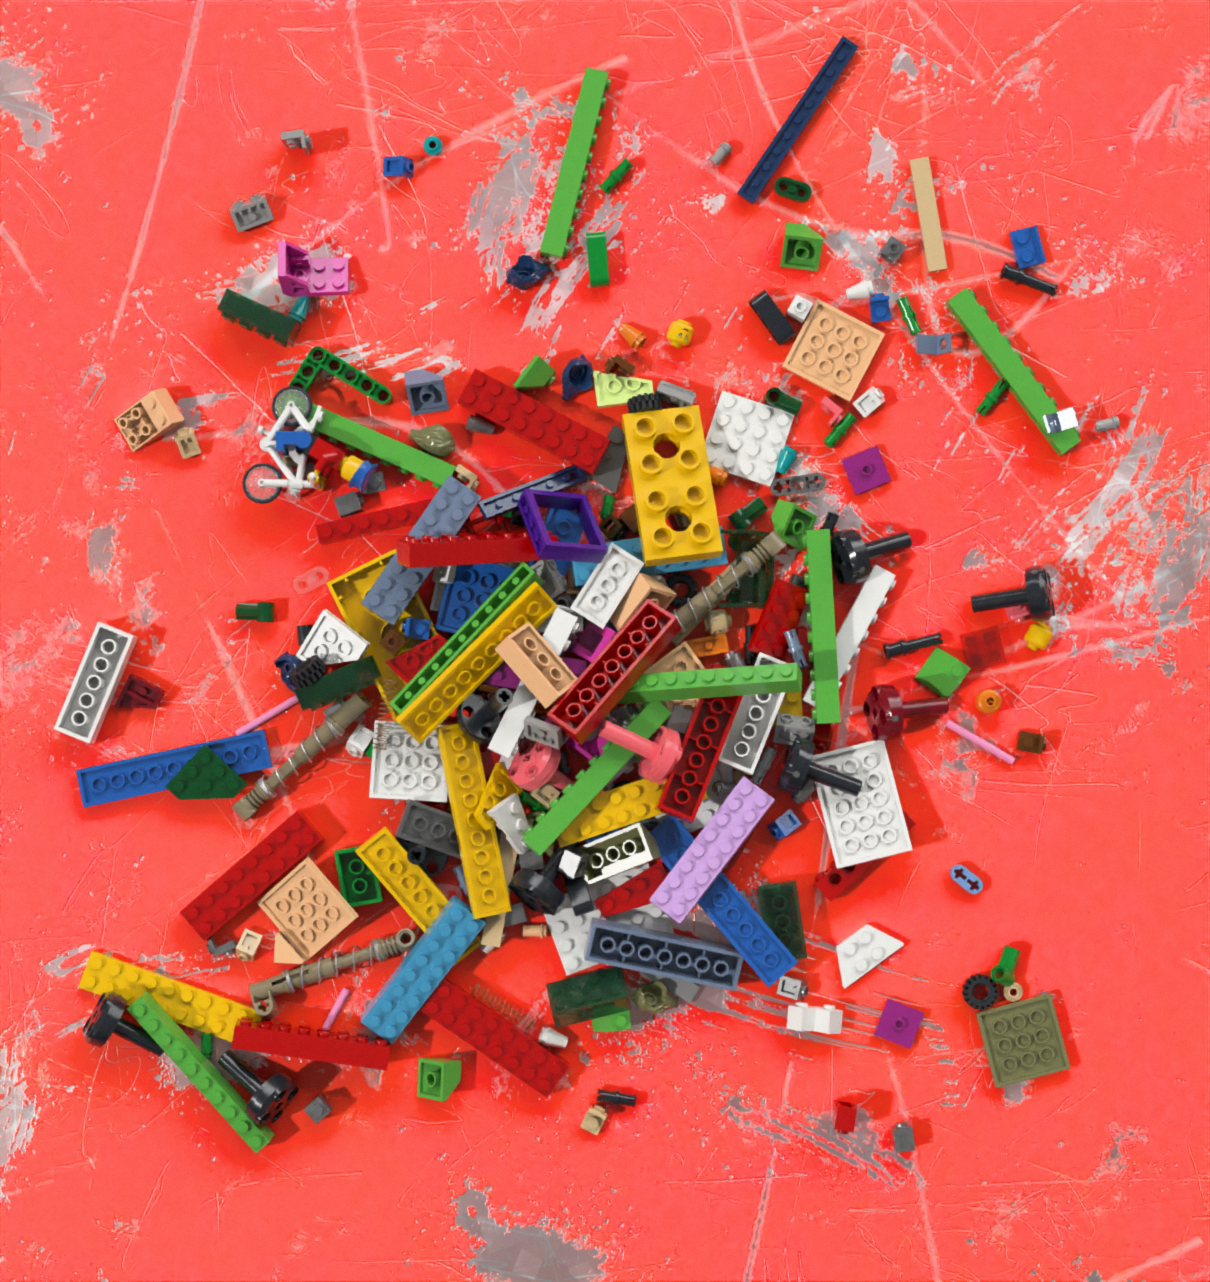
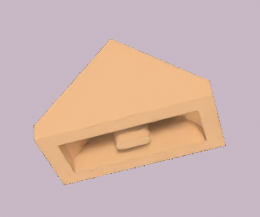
[274,931,305,964]

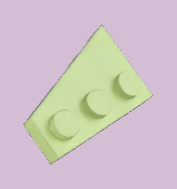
[593,370,654,409]

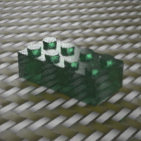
[217,288,302,348]
[294,655,381,711]
[756,879,807,959]
[546,966,632,1028]

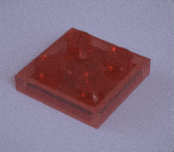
[959,626,1007,672]

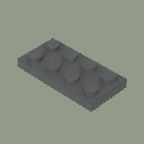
[395,799,461,859]

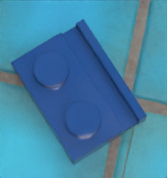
[1009,225,1046,269]

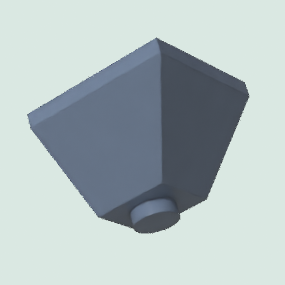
[404,369,450,416]

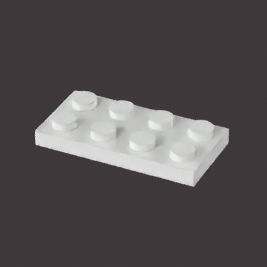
[570,542,644,629]

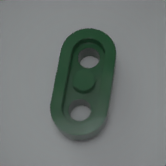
[774,177,812,203]

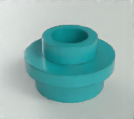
[423,136,442,156]

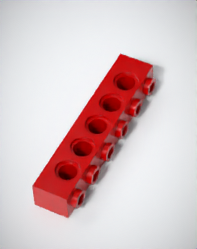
[813,809,916,902]

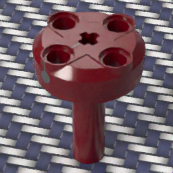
[863,684,949,741]

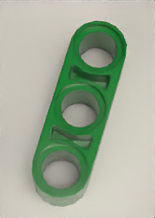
[586,231,609,288]

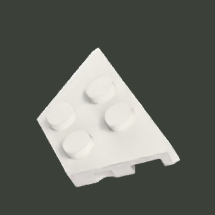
[835,924,904,988]

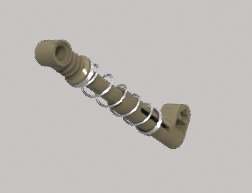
[670,530,786,637]
[232,691,373,822]
[249,928,418,1020]

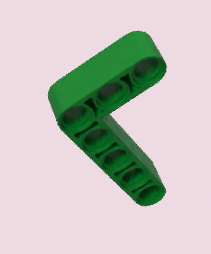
[289,346,393,406]

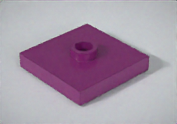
[841,445,891,496]
[874,998,924,1049]

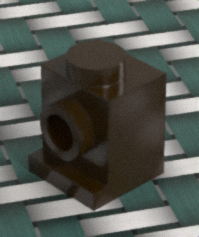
[599,513,630,541]

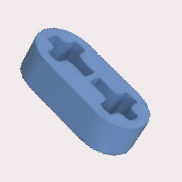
[949,864,983,894]

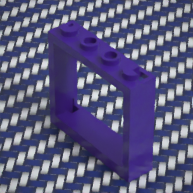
[517,489,608,563]

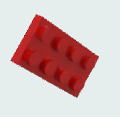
[747,577,808,661]

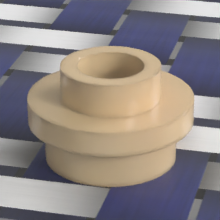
[1003,982,1023,1002]

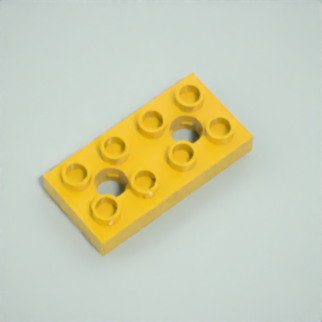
[622,405,723,567]
[326,549,439,722]

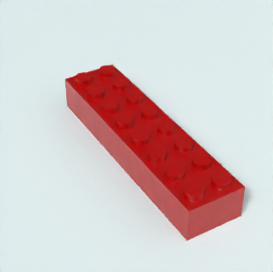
[457,369,612,476]
[397,530,558,568]
[547,599,682,745]
[655,663,743,824]
[180,810,325,941]
[420,977,570,1098]
[231,1016,391,1071]

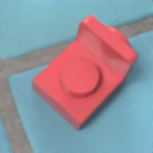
[819,396,843,427]
[1004,605,1030,623]

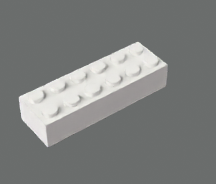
[54,622,138,744]
[717,652,786,776]

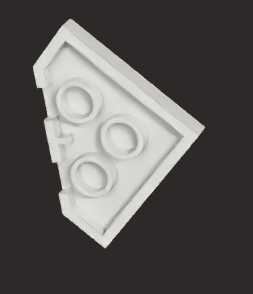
[296,609,371,665]

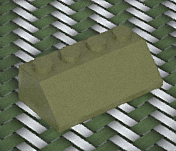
[577,822,662,885]

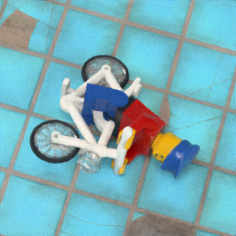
[242,386,378,505]

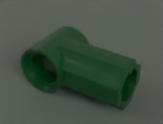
[763,387,803,416]
[728,496,768,532]
[236,602,275,622]

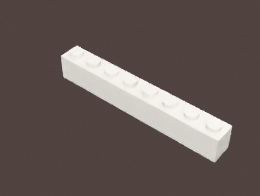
[802,564,896,707]
[488,608,579,759]

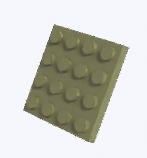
[975,993,1071,1088]

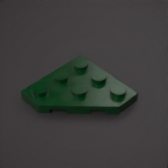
[165,744,248,800]

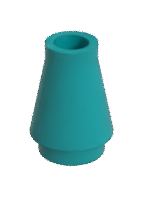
[288,296,311,325]
[775,445,798,475]

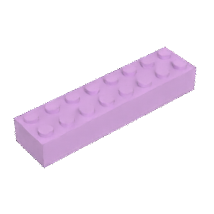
[649,776,775,925]

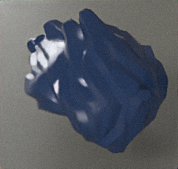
[506,255,552,291]
[561,354,593,401]
[274,651,308,699]

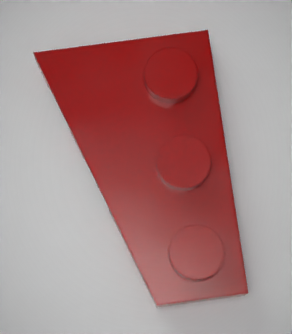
[385,634,447,684]

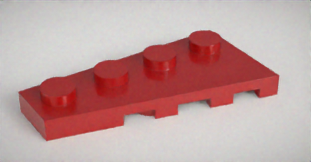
[594,861,668,918]

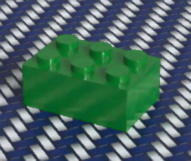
[334,845,384,907]

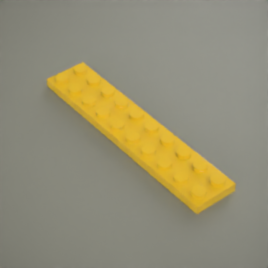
[395,581,558,744]
[436,724,512,919]
[78,950,272,1042]

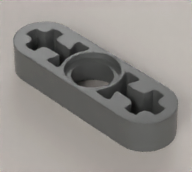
[770,473,825,497]

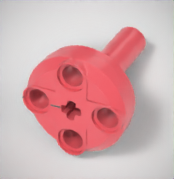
[598,720,683,785]
[507,739,574,795]

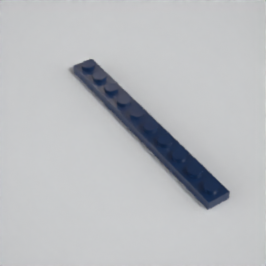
[737,36,859,205]

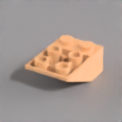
[114,388,185,452]

